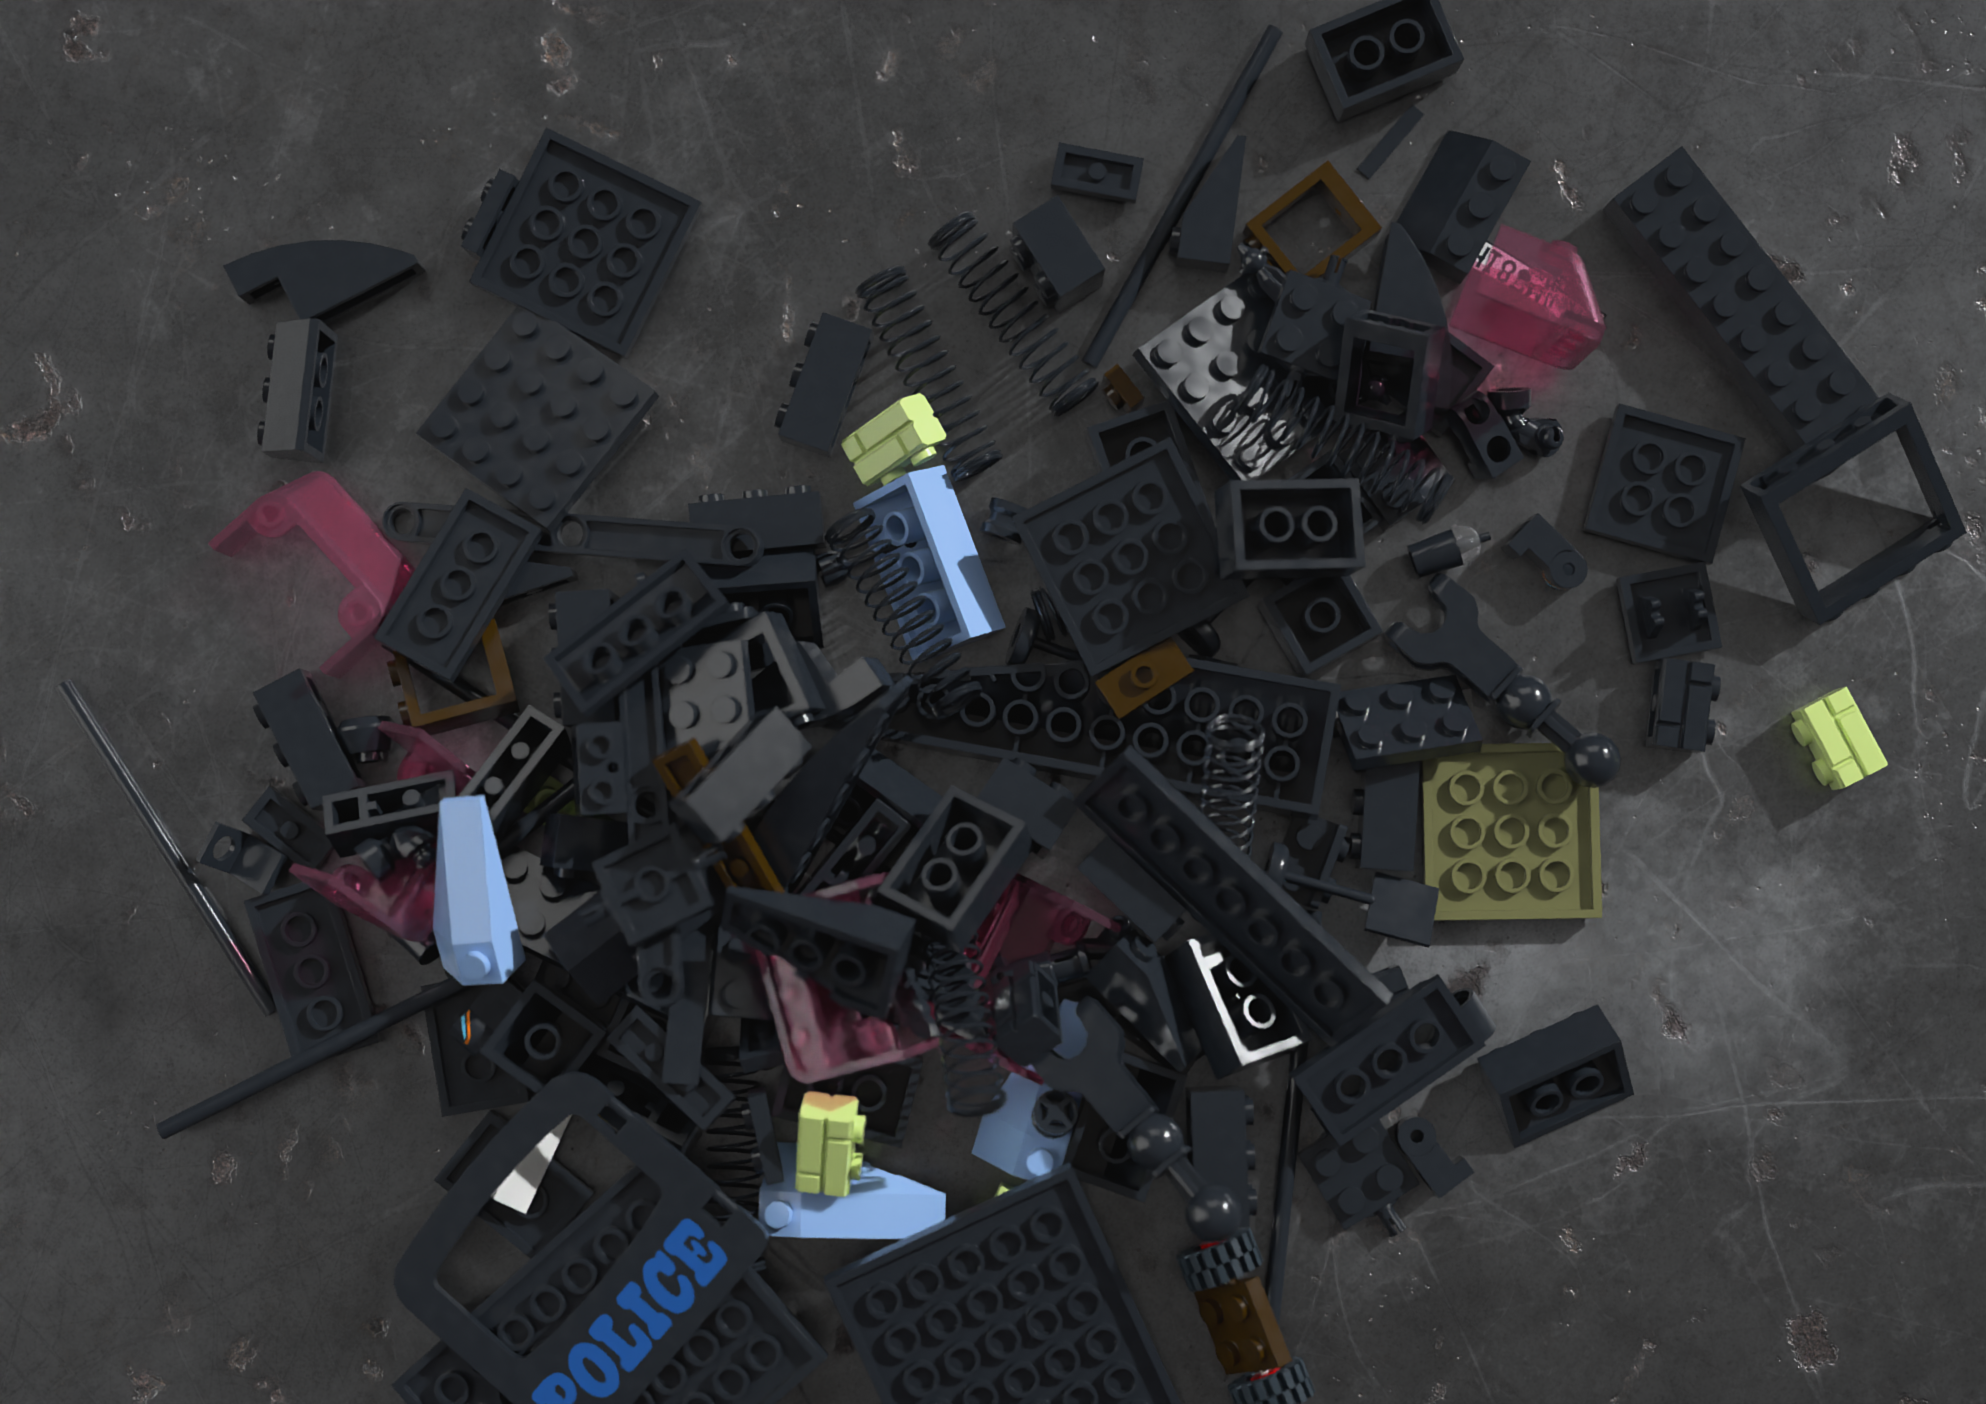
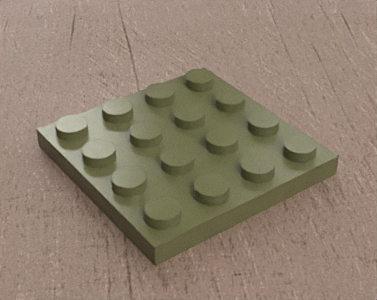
[1420,743,1602,920]

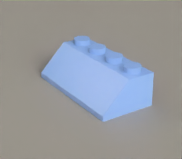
[853,465,1006,660]

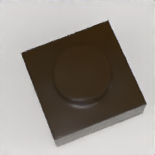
[1102,363,1145,413]

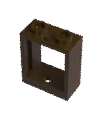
[1243,160,1382,278]
[387,619,520,739]

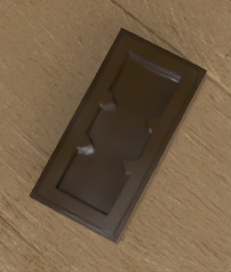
[1095,637,1194,721]

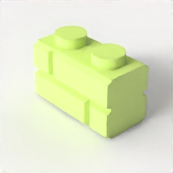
[841,393,946,486]
[1791,686,1888,790]
[795,1092,866,1197]

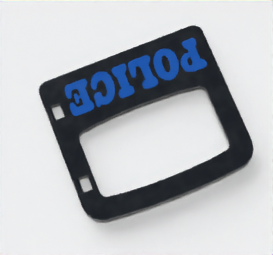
[393,1071,769,1404]

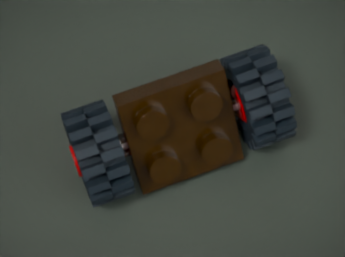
[1176,1227,1315,1404]

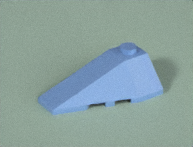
[433,795,526,985]
[971,998,1087,1181]
[759,1142,946,1239]

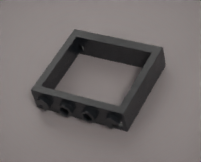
[1740,392,1967,625]

